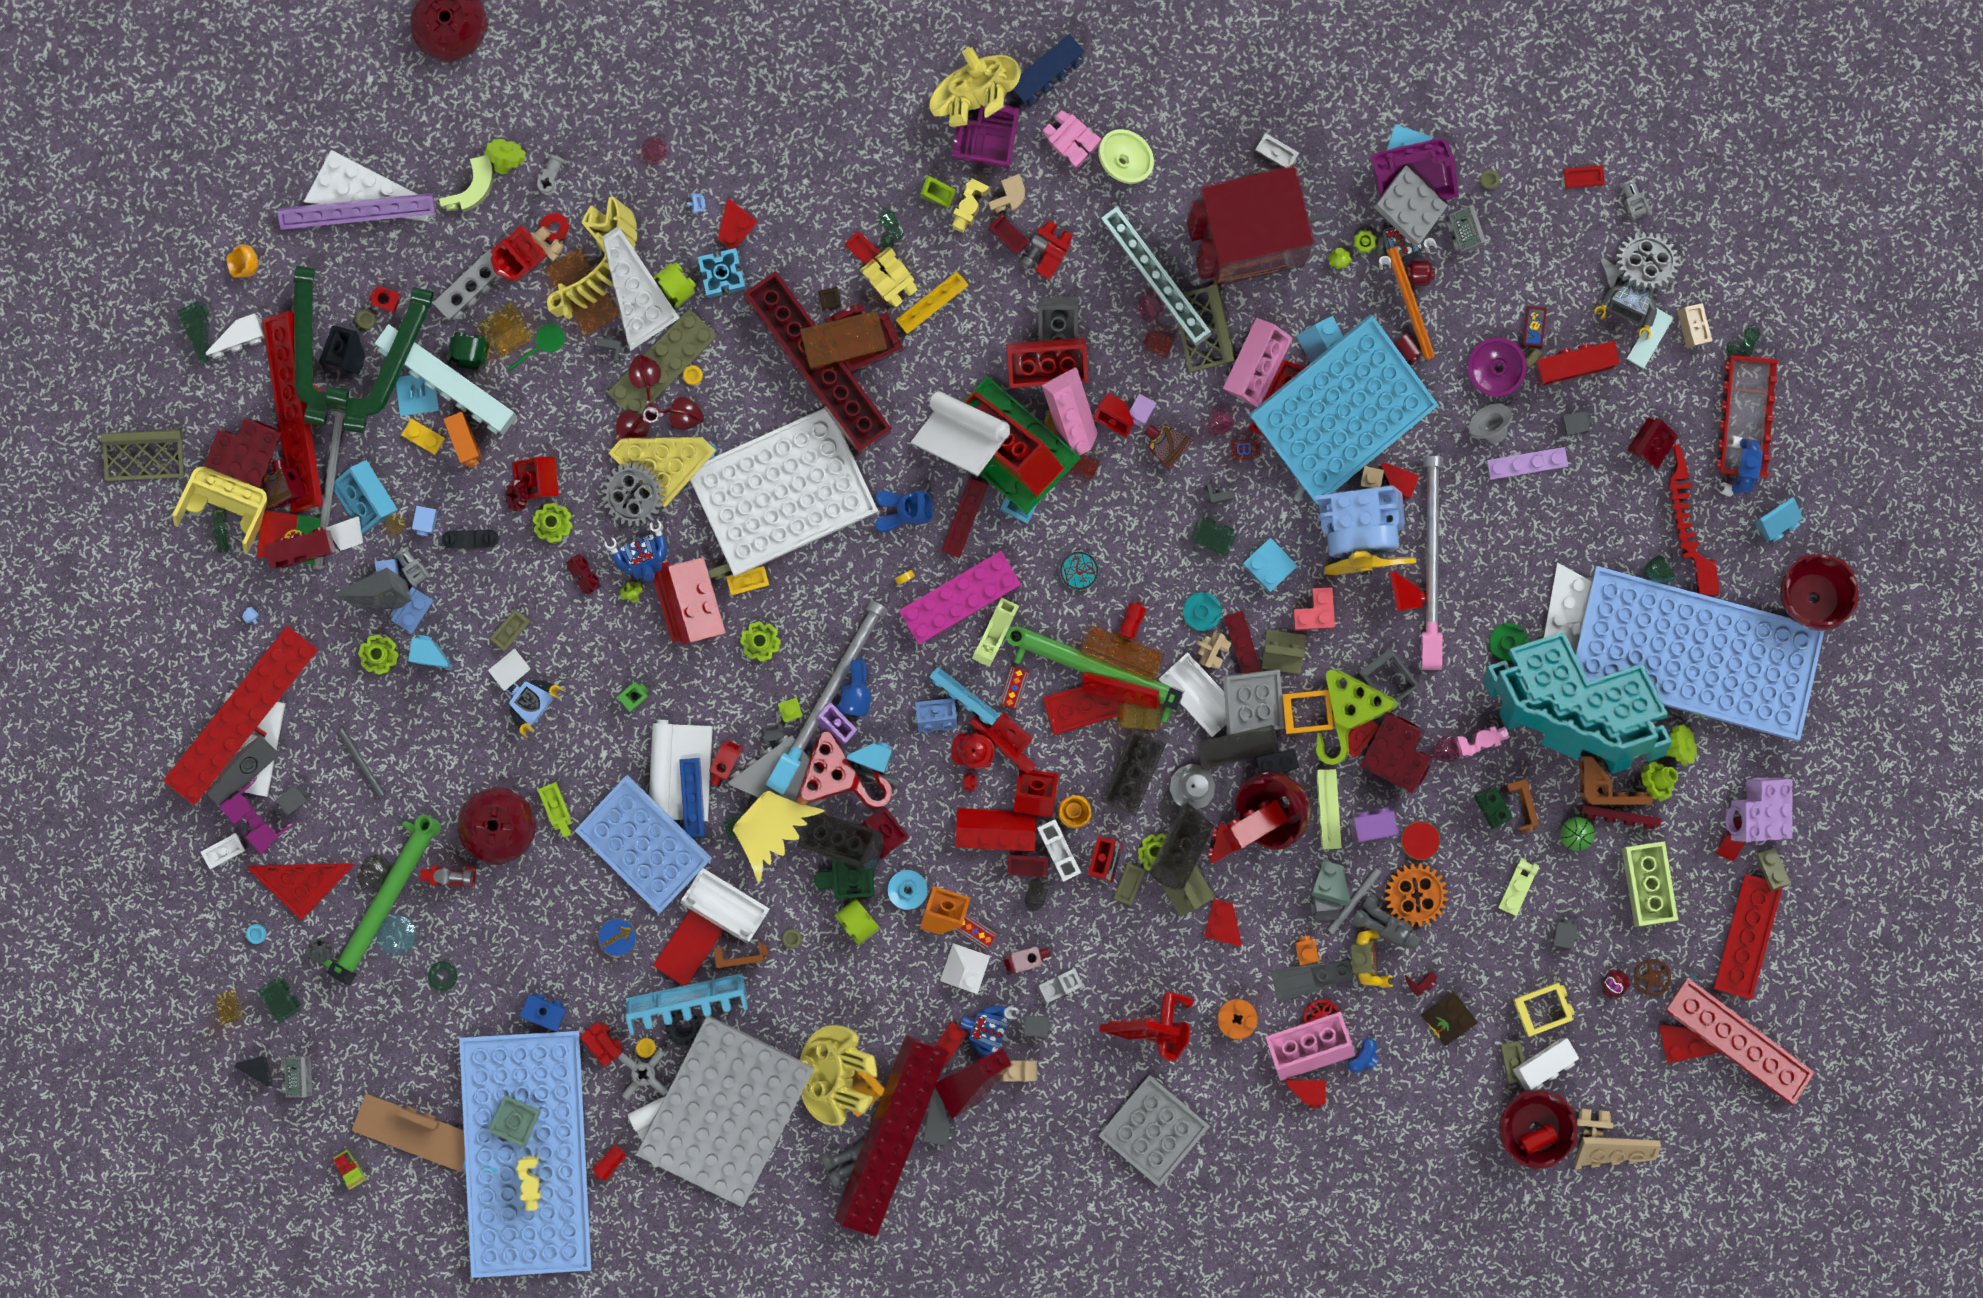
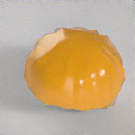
[226,244,259,278]
[1058,795,1092,829]

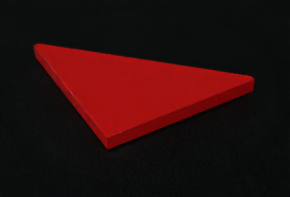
[247,863,355,920]

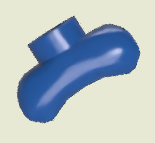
[1348,1038,1379,1073]

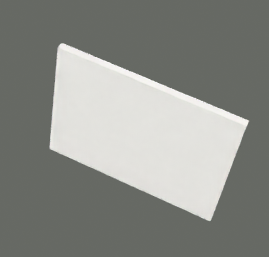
[690,408,878,577]

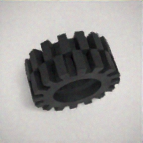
[665,1010,701,1046]

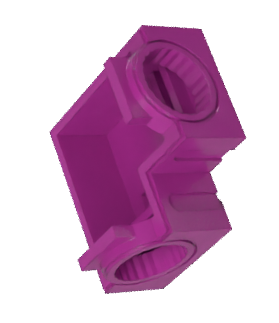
[951,104,1020,170]

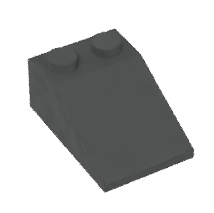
[1038,297,1078,341]
[336,568,412,609]

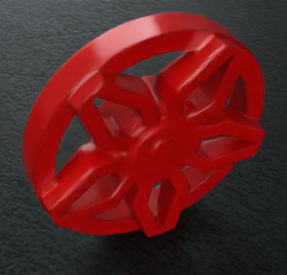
[1303,999,1339,1024]

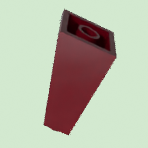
[935,1047,1012,1119]

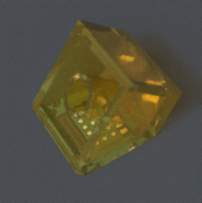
[479,301,534,358]

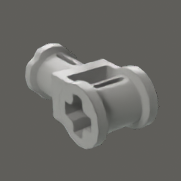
[537,154,565,195]
[1619,179,1651,221]
[393,547,431,588]

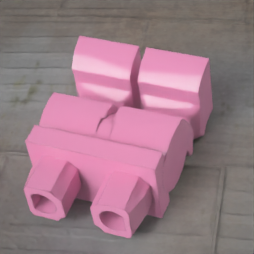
[1043,110,1102,170]
[1453,726,1510,758]

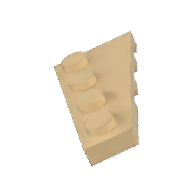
[1574,1137,1661,1170]

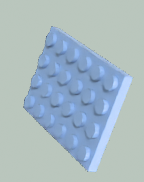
[575,775,712,914]

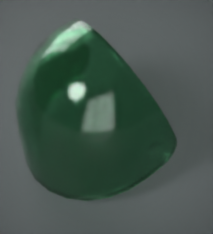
[1643,555,1677,583]

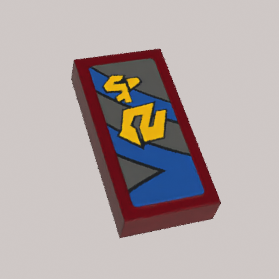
[1522,306,1547,348]

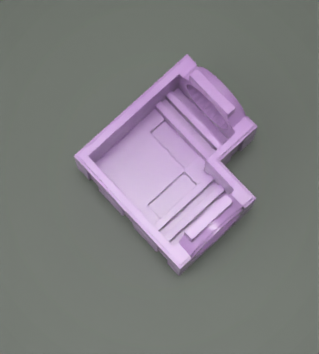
[1725,778,1792,842]

